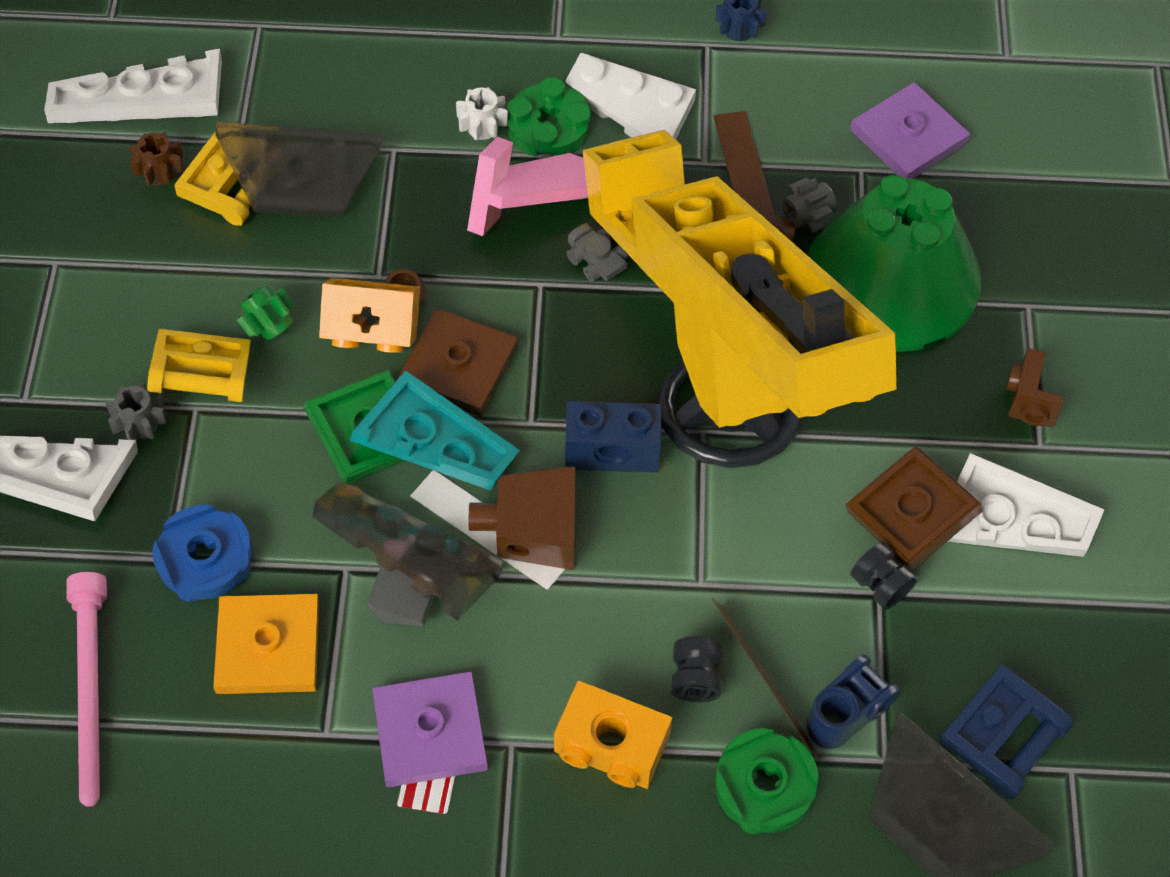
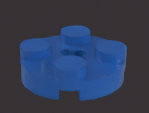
[153,505,253,602]

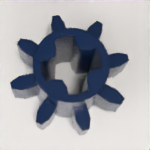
[715,0,767,41]

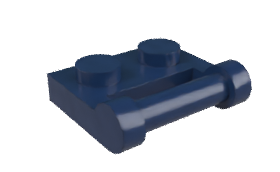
[939,664,1073,799]

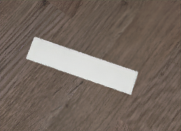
[410,470,565,590]

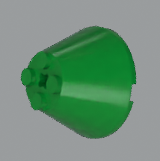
[807,175,982,352]

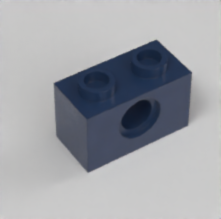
[565,401,661,473]

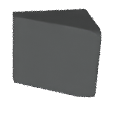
[368,565,439,626]

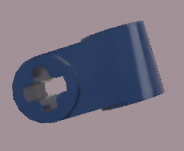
[806,654,902,749]

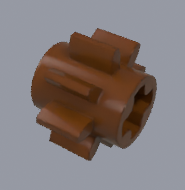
[129,132,184,186]

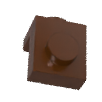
[1006,348,1064,427]

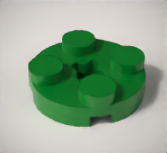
[507,77,591,157]
[714,728,819,834]

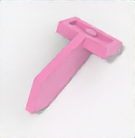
[467,137,588,236]

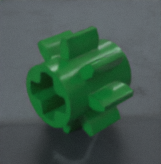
[237,284,296,341]

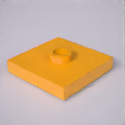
[213,594,320,694]

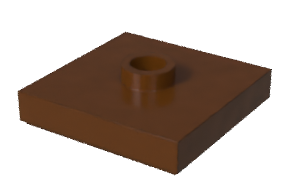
[397,308,518,417]
[845,446,983,570]

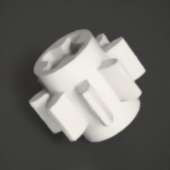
[456,87,508,140]

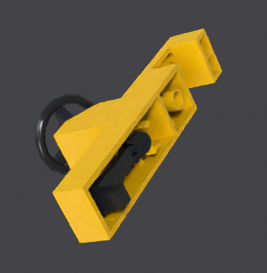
[583,130,897,469]

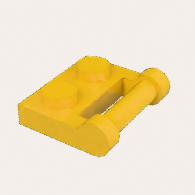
[174,125,288,226]
[147,329,251,402]

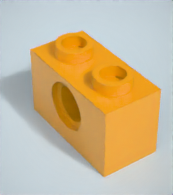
[554,680,673,789]

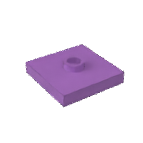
[850,82,971,179]
[372,672,488,788]

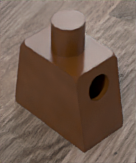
[468,467,575,570]

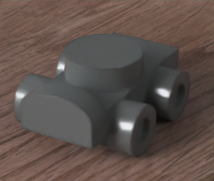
[566,223,628,282]

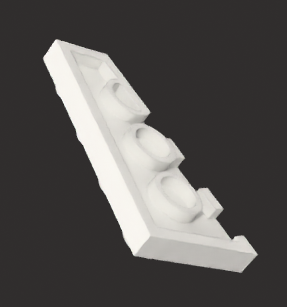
[44,48,222,123]

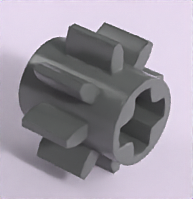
[782,177,837,233]
[106,382,167,440]

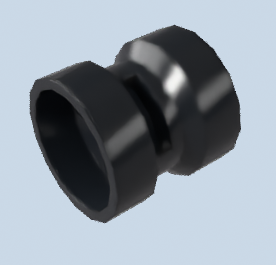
[850,542,919,610]
[671,636,723,703]

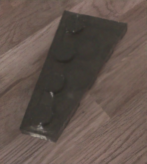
[312,481,505,621]

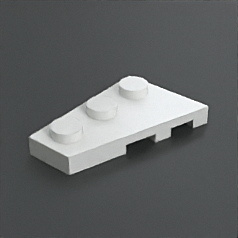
[565,53,696,139]
[0,436,138,521]
[947,453,1104,557]

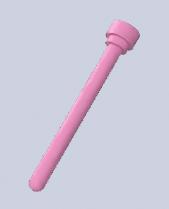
[66,572,107,807]

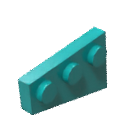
[349,371,520,490]

